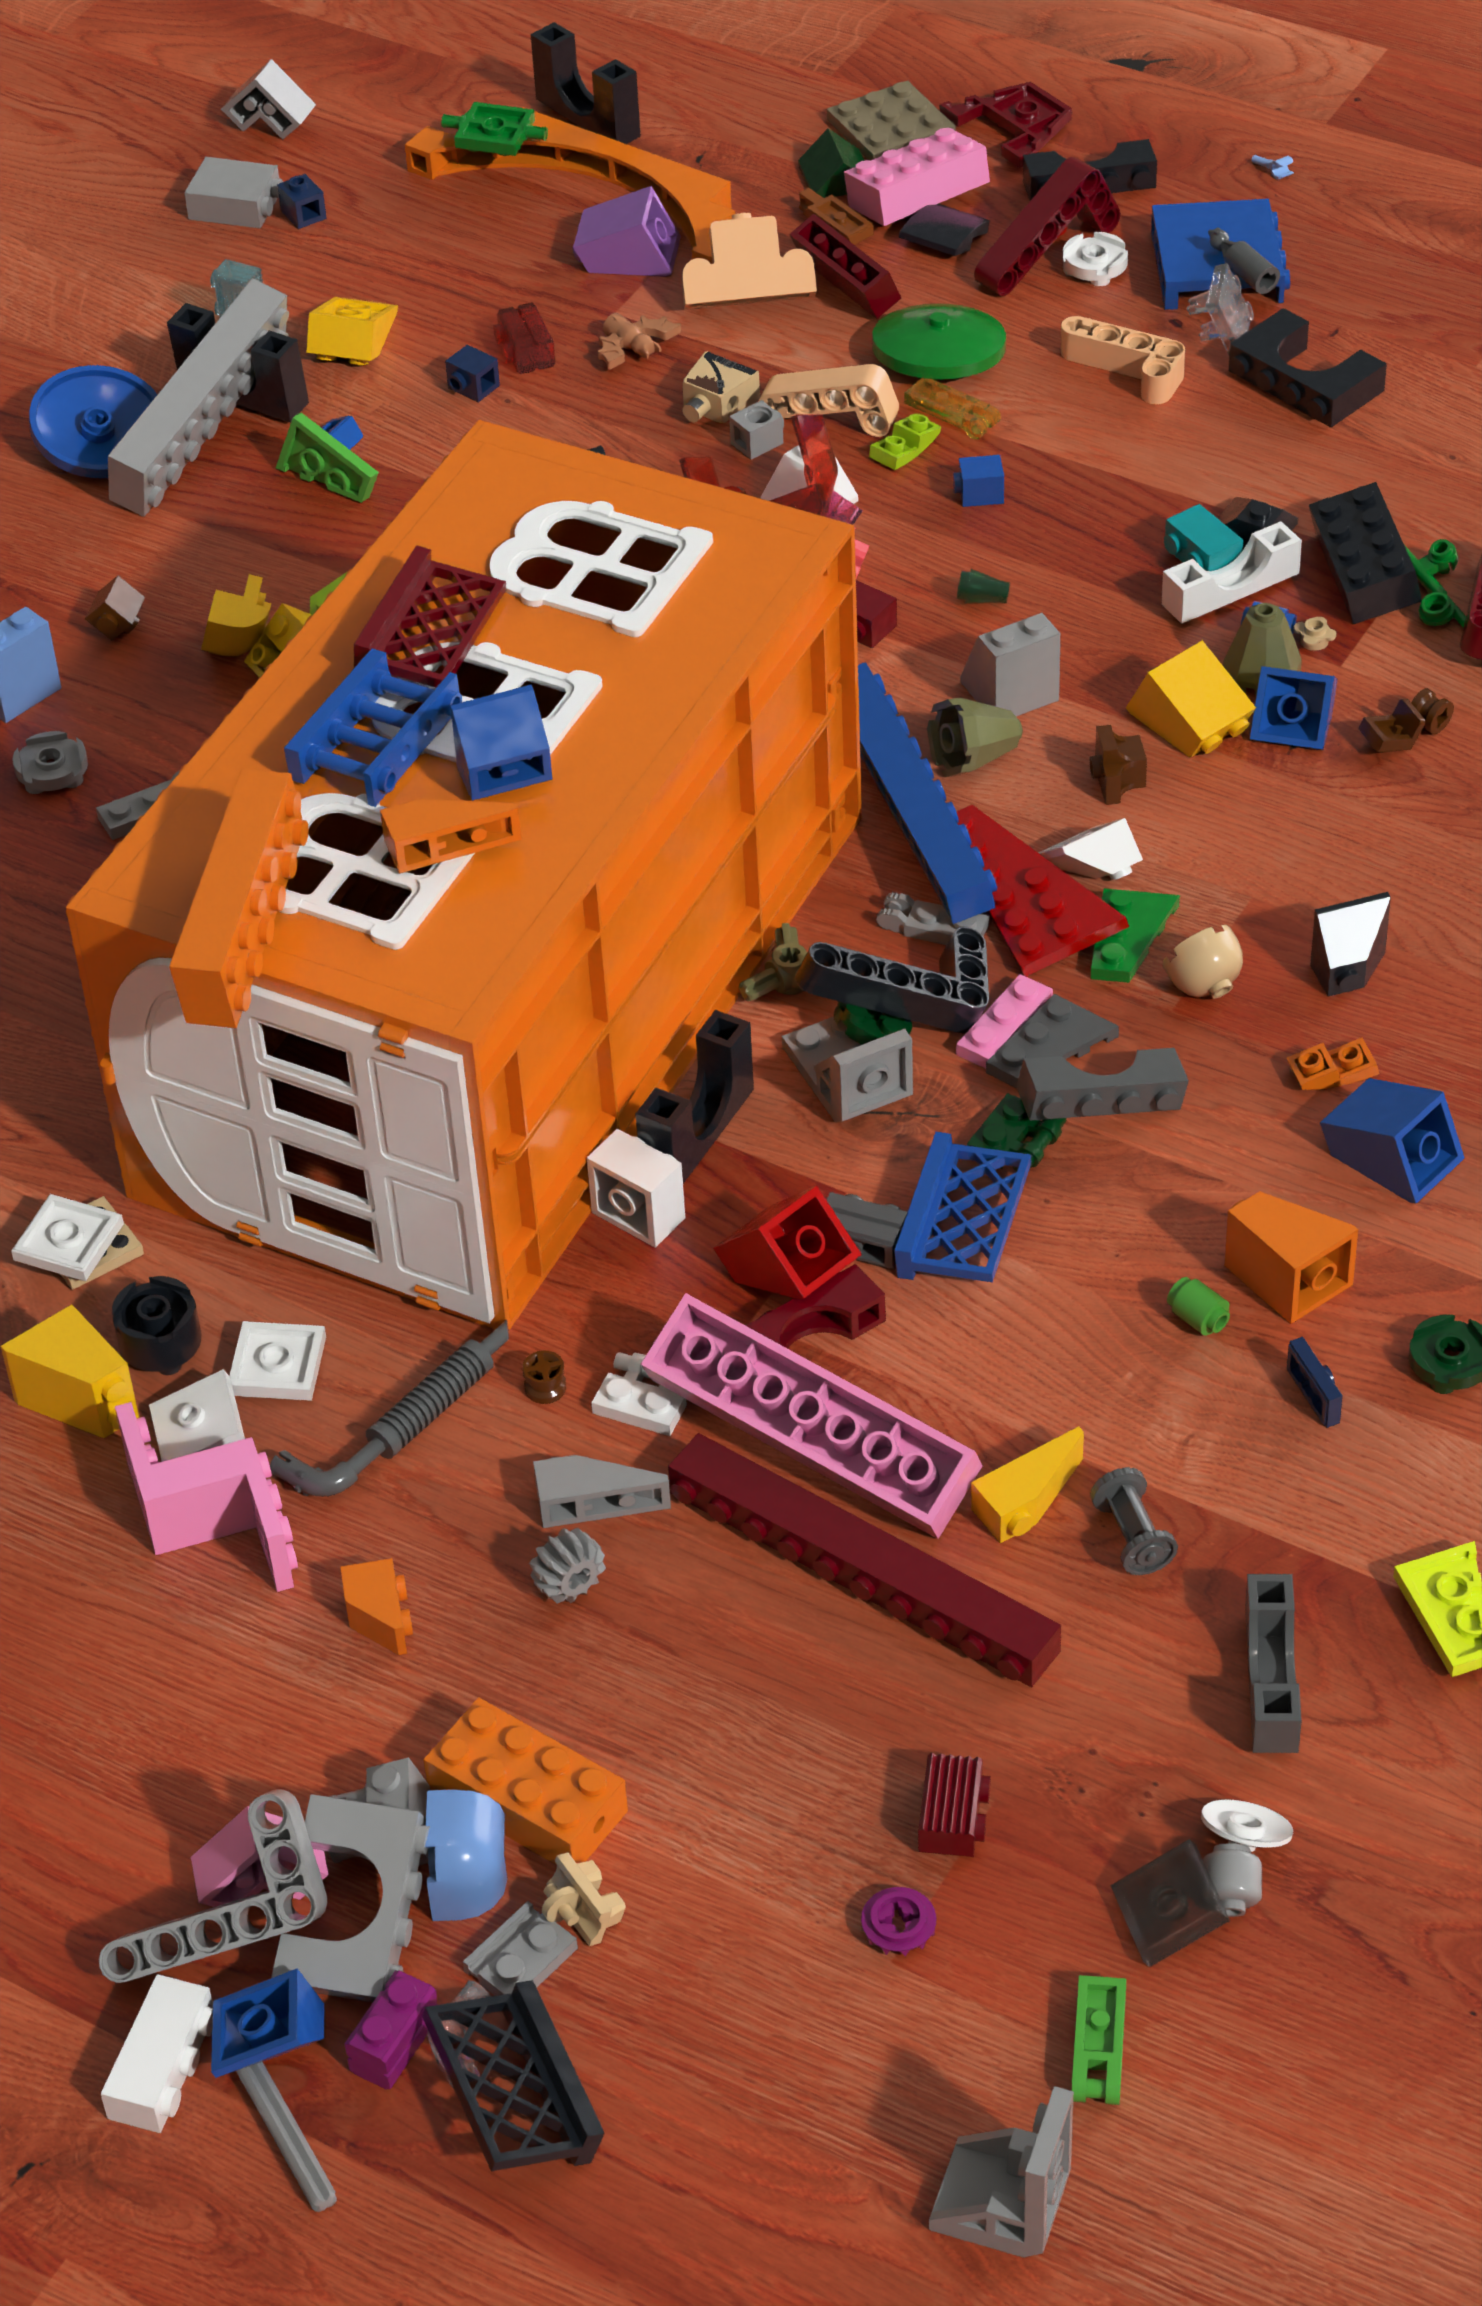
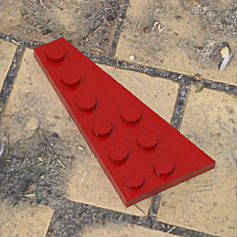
[957,804,1129,977]

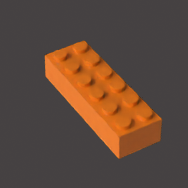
[169,768,308,1028]

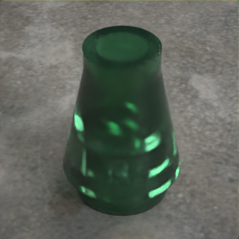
[957,569,1010,604]

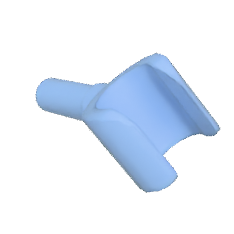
[1251,155,1294,180]

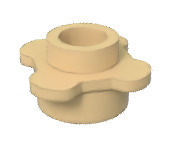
[1294,617,1336,651]

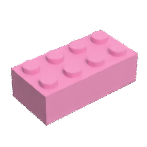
[844,128,990,226]

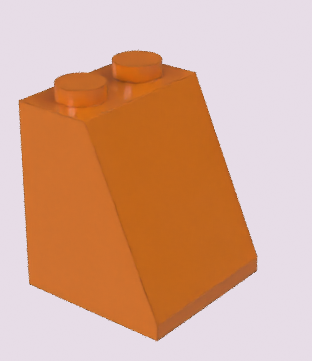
[1224,1191,1358,1324]

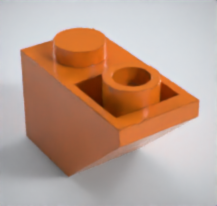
[340,1558,413,1655]

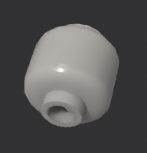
[1201,1843,1262,1917]

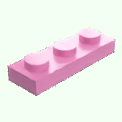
[956,974,1053,1069]

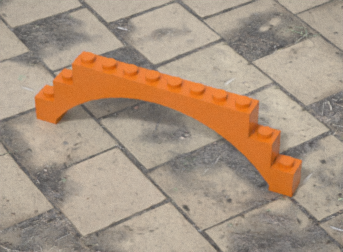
[404,107,736,264]

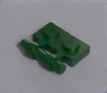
[967,1093,1066,1172]

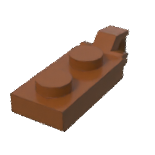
[799,187,874,245]

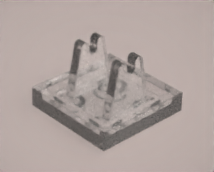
[1186,263,1254,355]

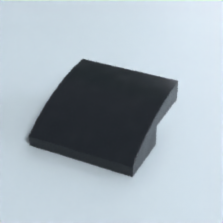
[899,203,990,256]

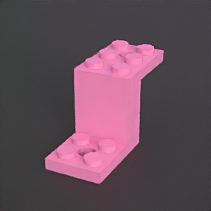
[115,1402,298,1592]

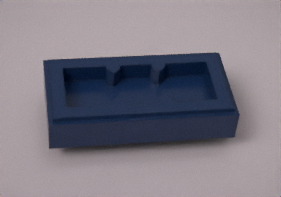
[1287,1337,1343,1428]

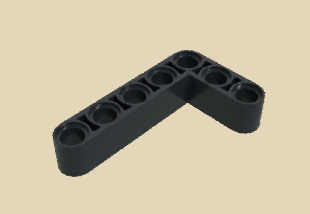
[795,927,989,1034]

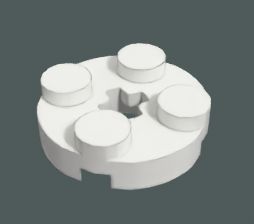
[1063,232,1128,286]

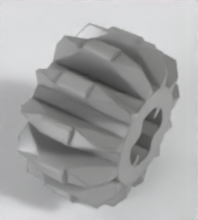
[529,1528,606,1604]

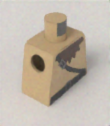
[682,351,760,423]

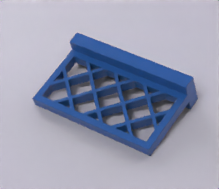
[895,1132,1031,1283]

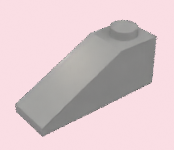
[533,1455,671,1528]

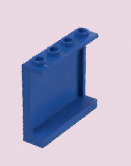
[1151,199,1290,310]

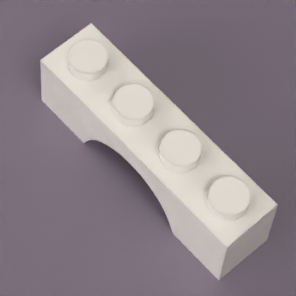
[1162,521,1302,624]

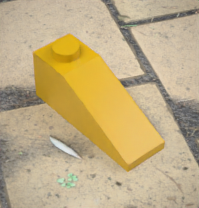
[971,1426,1084,1543]

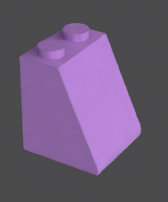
[573,186,681,277]

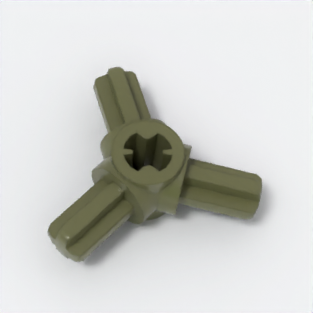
[739,923,807,1001]

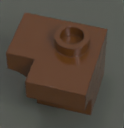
[1089,725,1147,805]

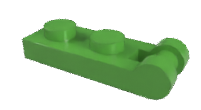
[1071,1975,1127,2105]

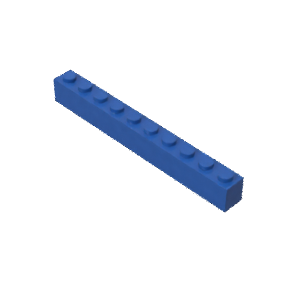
[858,662,998,924]

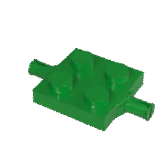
[441,102,548,156]

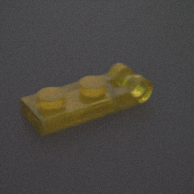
[904,378,1001,440]

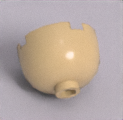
[1163,925,1243,999]

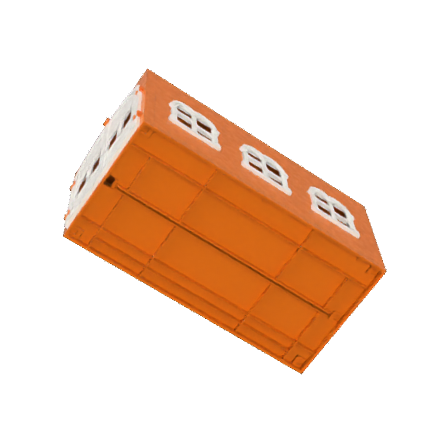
[66,420,862,1330]

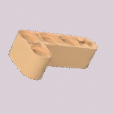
[1061,316,1185,405]
[758,364,899,437]

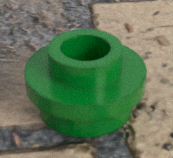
[1418,592,1455,626]

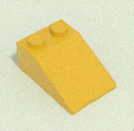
[306,297,398,365]

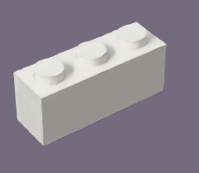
[101,1974,213,2133]

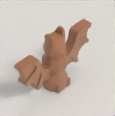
[598,313,681,369]

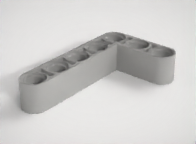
[99,1789,327,1983]

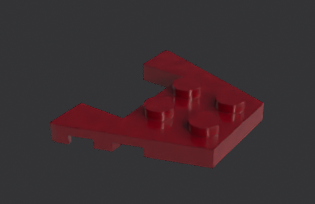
[940,82,1072,168]

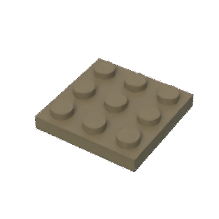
[827,81,955,161]

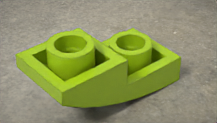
[869,414,941,470]

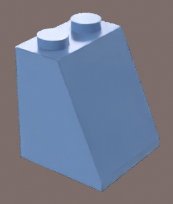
[0,606,62,723]

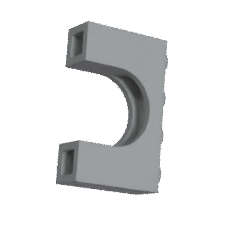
[271,1794,430,2003]

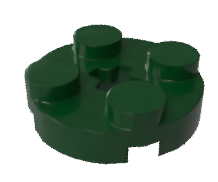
[833,1001,912,1045]
[1409,1314,1482,1394]

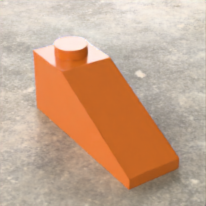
[380,799,522,874]

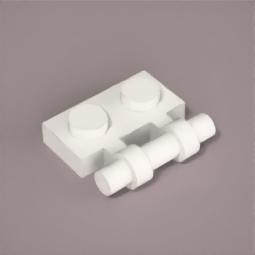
[592,1352,687,1436]

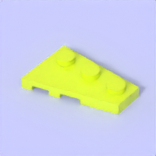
[1393,1541,1482,1677]

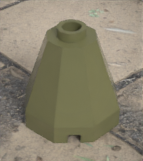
[1223,603,1302,695]
[927,698,1023,777]

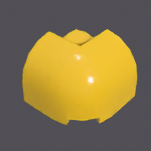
[201,574,271,656]

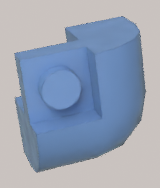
[425,1790,508,1921]

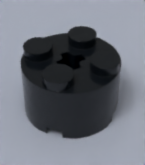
[112,1276,202,1375]

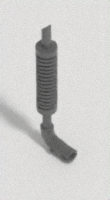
[270,1320,509,1497]

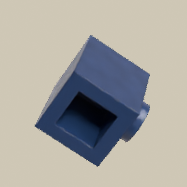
[277,174,327,229]
[445,345,500,402]

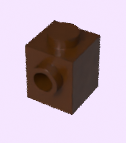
[85,576,145,641]

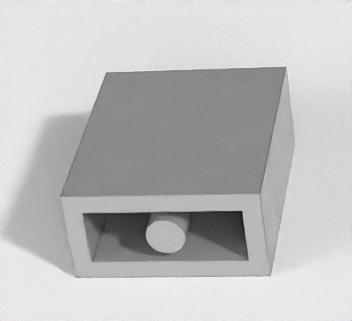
[184,157,283,229]

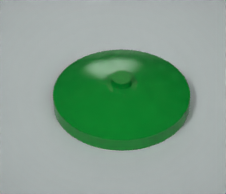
[872,304,1006,379]

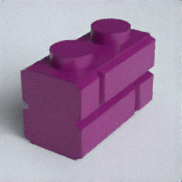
[345,1970,438,2090]

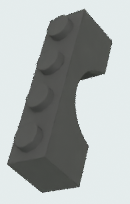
[1016,1048,1189,1121]
[1245,1574,1302,1753]

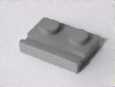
[463,1901,578,1996]

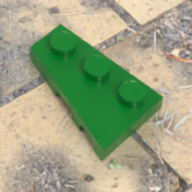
[1091,888,1180,983]

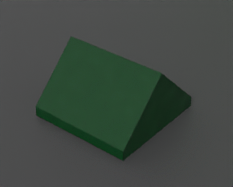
[798,128,864,198]

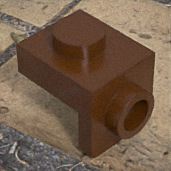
[1358,699,1425,752]

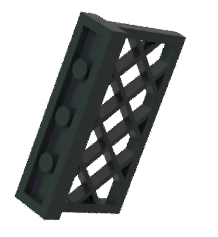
[422,1980,605,2171]

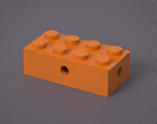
[423,1697,628,1865]

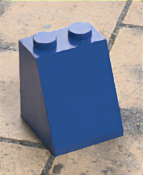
[1320,1078,1465,1204]

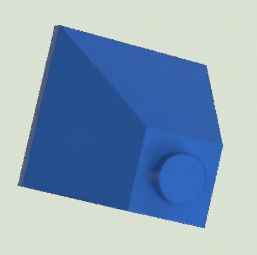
[1250,666,1338,750]
[211,1968,324,2078]

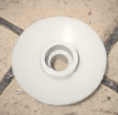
[1201,1800,1293,1852]

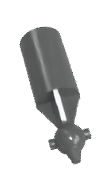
[1208,228,1280,294]

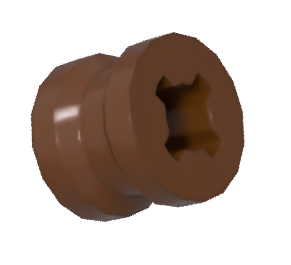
[1411,688,1454,734]
[522,1350,566,1404]

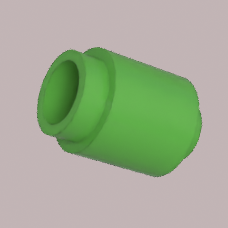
[1167,1277,1230,1336]

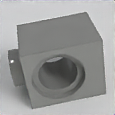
[729,400,784,460]

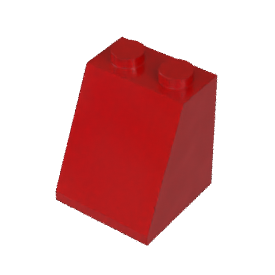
[713,1185,862,1300]

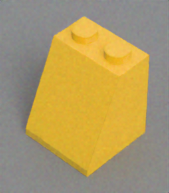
[1126,640,1256,758]
[1,1304,139,1438]

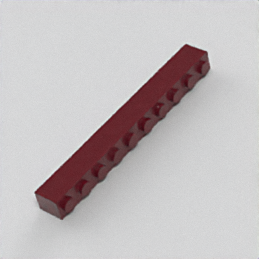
[668,1433,1061,1688]

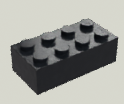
[1309,482,1422,625]

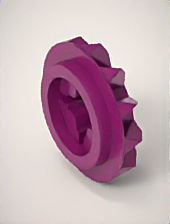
[861,1887,936,1957]

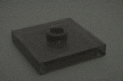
[1110,1839,1230,1967]

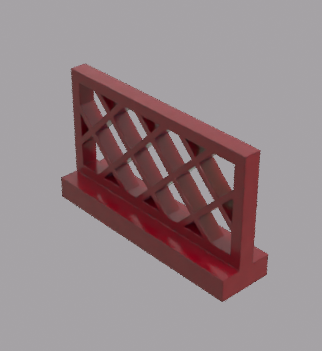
[354,545,506,688]

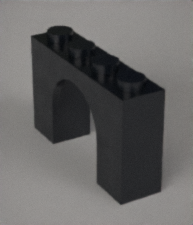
[530,22,641,144]
[167,303,309,423]
[1228,308,1387,428]
[636,1010,754,1184]

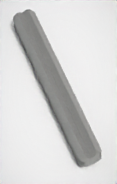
[236,2062,337,2212]

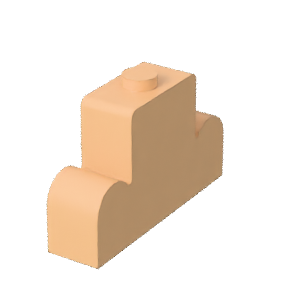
[681,213,817,310]

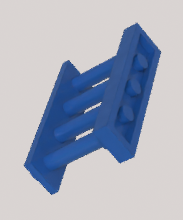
[284,648,462,807]

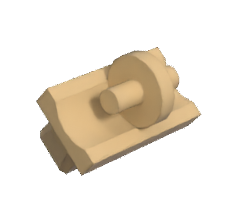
[542,1852,626,1947]

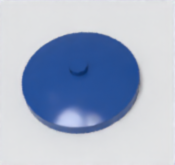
[29,365,158,478]

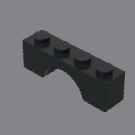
[1023,139,1157,201]

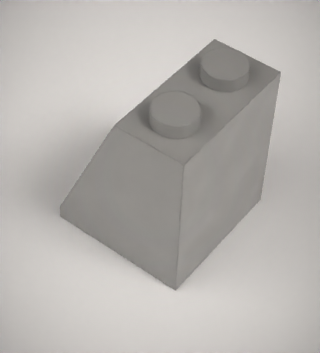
[960,613,1061,716]

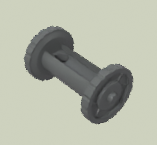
[1090,1467,1178,1575]

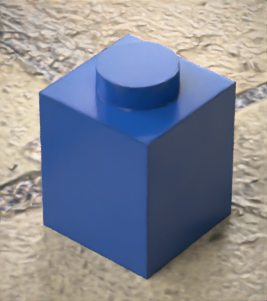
[953,455,1004,507]

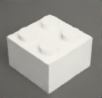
[587,1129,685,1248]

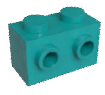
[1164,504,1243,571]

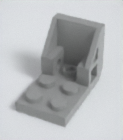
[782,1017,913,1122]
[929,2086,1074,2258]

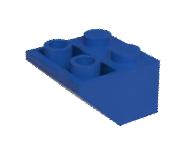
[450,685,553,801]

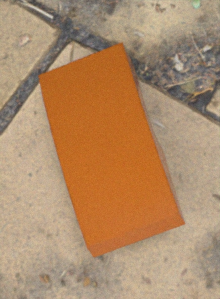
[1286,1037,1379,1090]

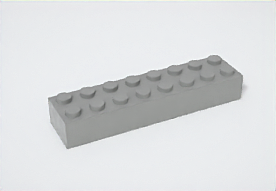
[108,278,289,517]

